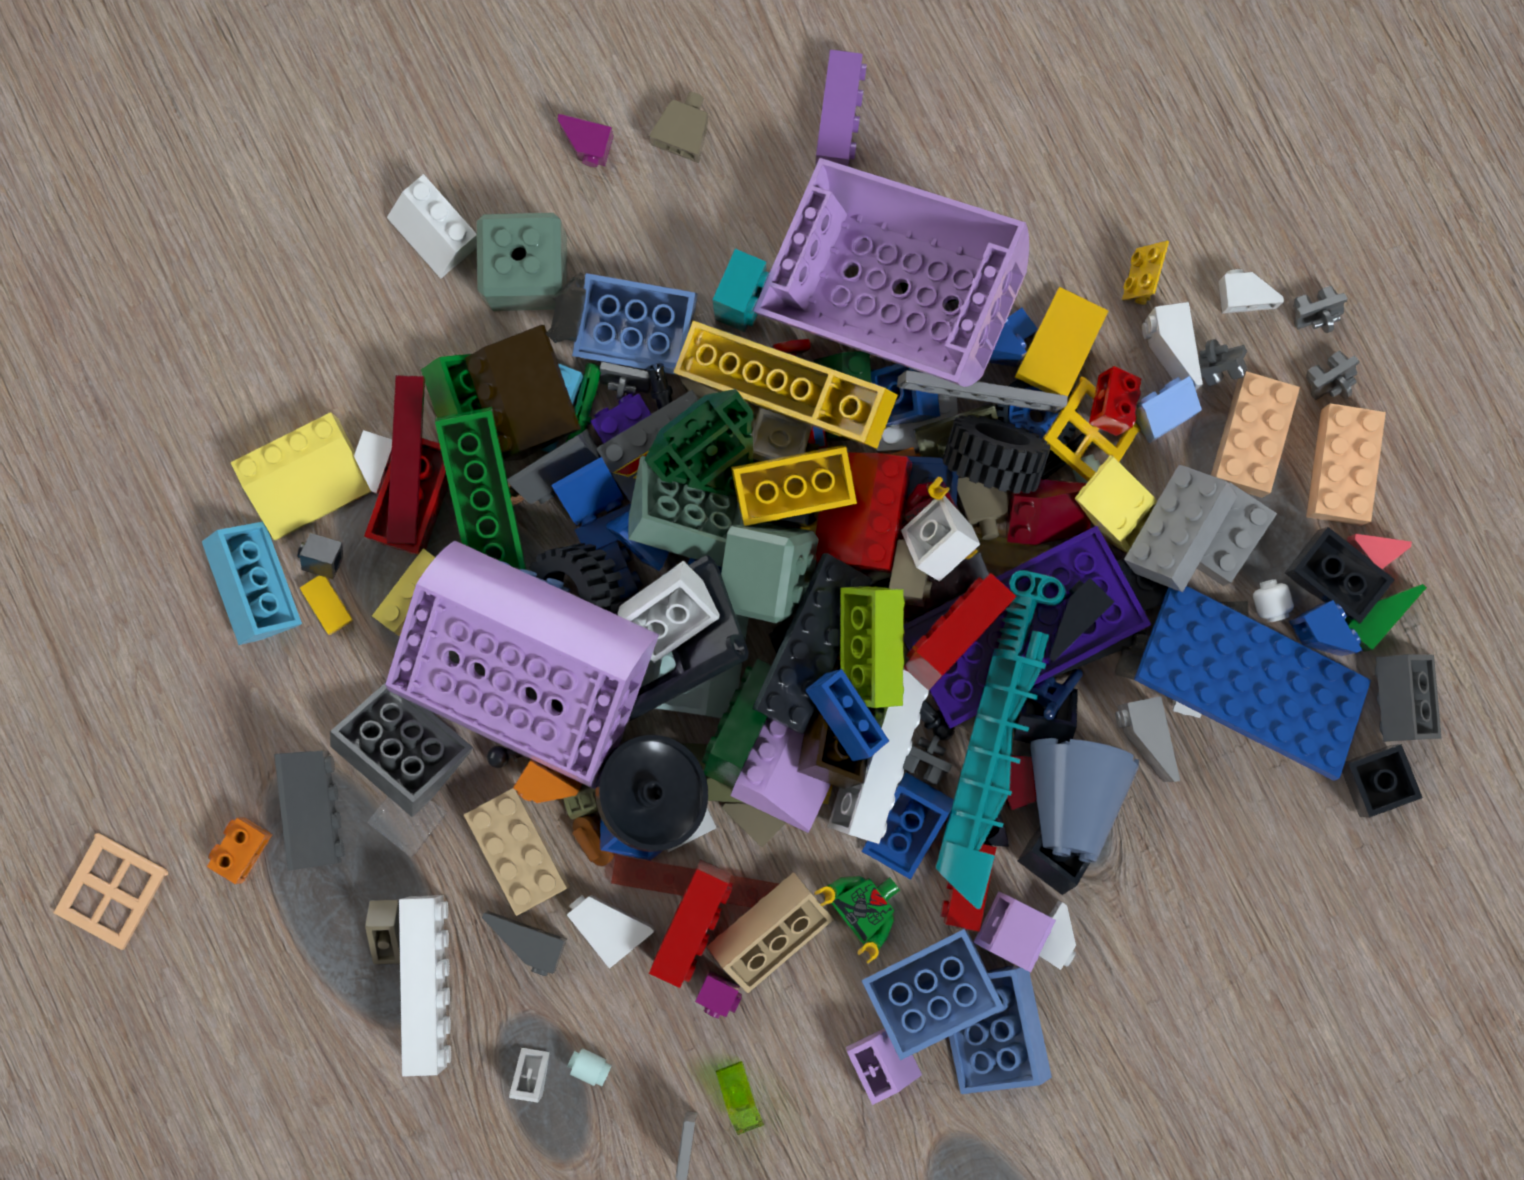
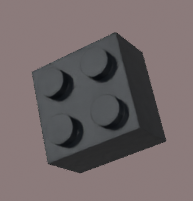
[1342,744,1423,818]

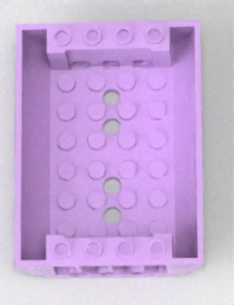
[385,541,659,789]

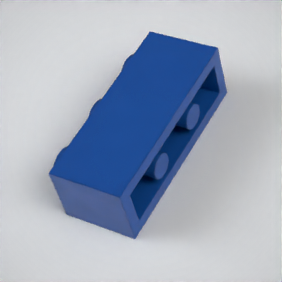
[805,669,889,761]

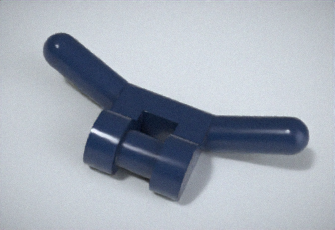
[1030,669,1083,720]

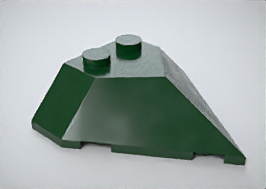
[645,389,753,496]

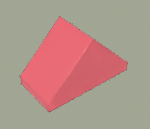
[1347,534,1412,569]

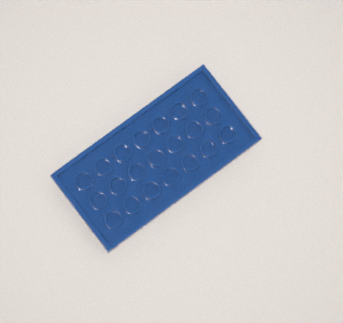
[1134,586,1371,781]

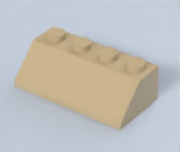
[707,872,834,993]

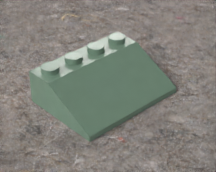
[628,456,743,567]

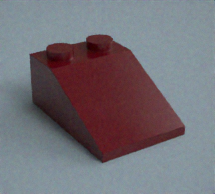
[1006,479,1091,545]

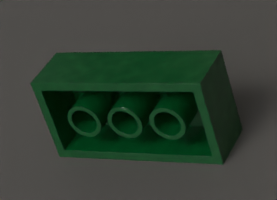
[702,659,772,789]

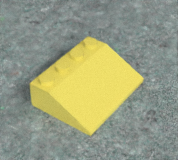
[230,412,372,541]

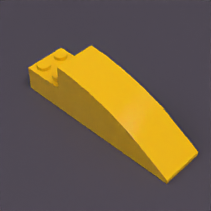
[673,321,898,449]

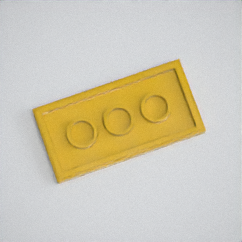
[1015,287,1108,396]

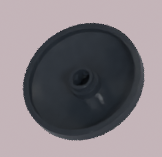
[595,735,708,852]

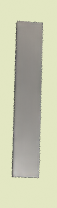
[897,370,1068,412]

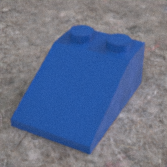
[552,457,625,527]
[861,773,954,880]

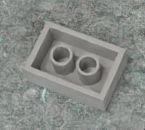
[1197,482,1277,586]

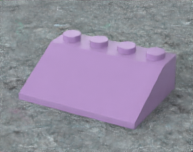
[731,718,831,833]

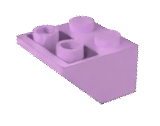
[974,891,1056,972]
[846,1028,922,1105]

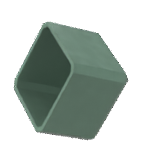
[477,213,568,311]
[721,522,819,623]

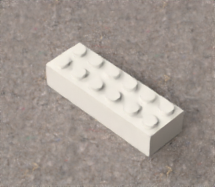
[827,670,929,844]
[399,895,451,1076]

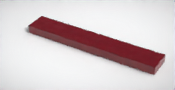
[387,375,425,545]

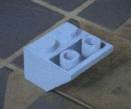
[1135,376,1202,443]

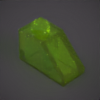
[716,1061,764,1135]

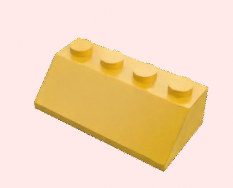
[731,445,857,526]

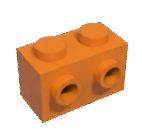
[207,817,273,884]

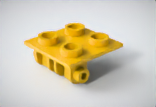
[1122,240,1169,305]

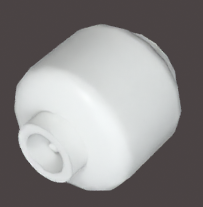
[1253,579,1294,622]

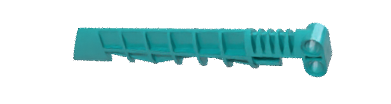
[936,570,1067,909]

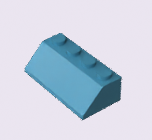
[202,522,302,645]

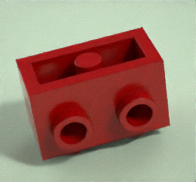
[1089,366,1142,436]

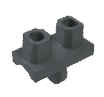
[1293,286,1348,333]
[1198,339,1247,386]
[1306,351,1359,400]
[600,362,650,400]
[903,734,952,785]

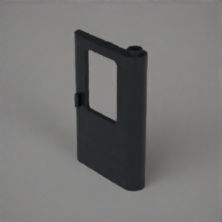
[625,555,749,723]

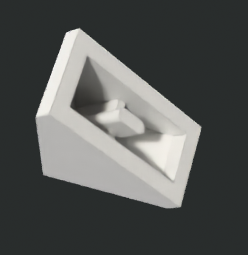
[509,1048,550,1103]

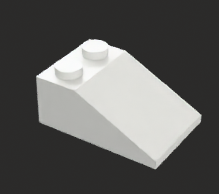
[1142,302,1203,390]

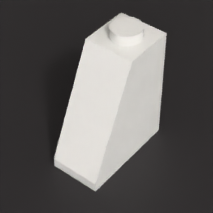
[567,895,655,969]

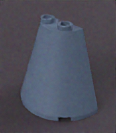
[1030,738,1139,863]

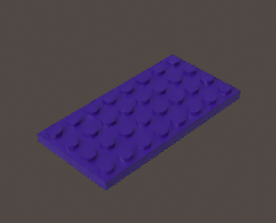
[903,526,1151,729]

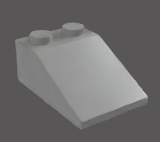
[1115,696,1180,782]

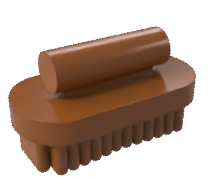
[572,813,617,867]

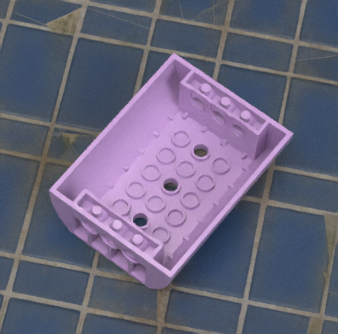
[753,158,1029,387]

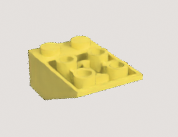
[1075,455,1158,554]

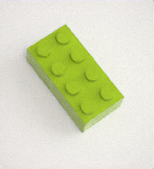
[841,587,904,708]

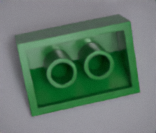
[421,354,482,418]

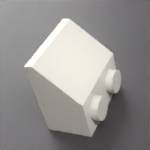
[901,496,980,581]

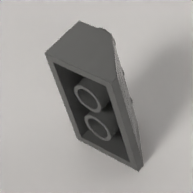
[507,430,601,504]
[1375,654,1442,742]

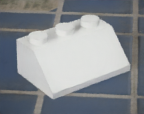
[387,174,477,279]
[618,561,719,663]

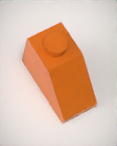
[513,759,582,803]

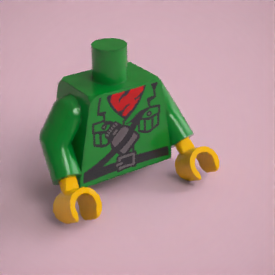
[814,875,900,963]

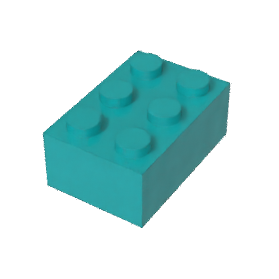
[712,248,769,332]

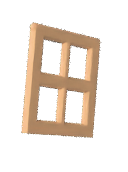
[54,833,168,950]

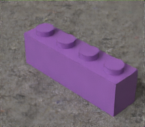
[815,50,867,166]

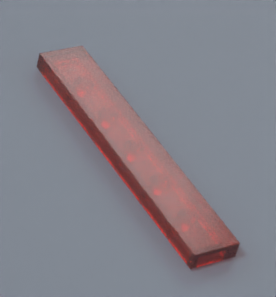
[611,855,780,908]

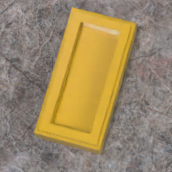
[300,575,354,635]

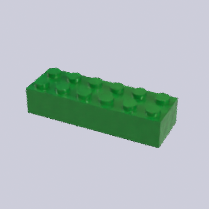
[435,407,527,570]

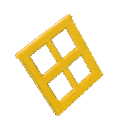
[1043,377,1141,482]

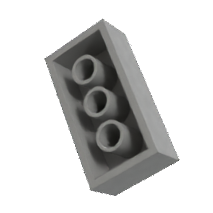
[1124,464,1237,592]

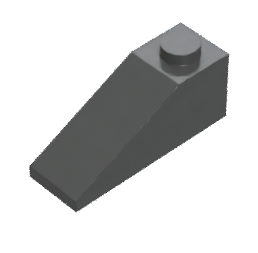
[482,911,567,976]

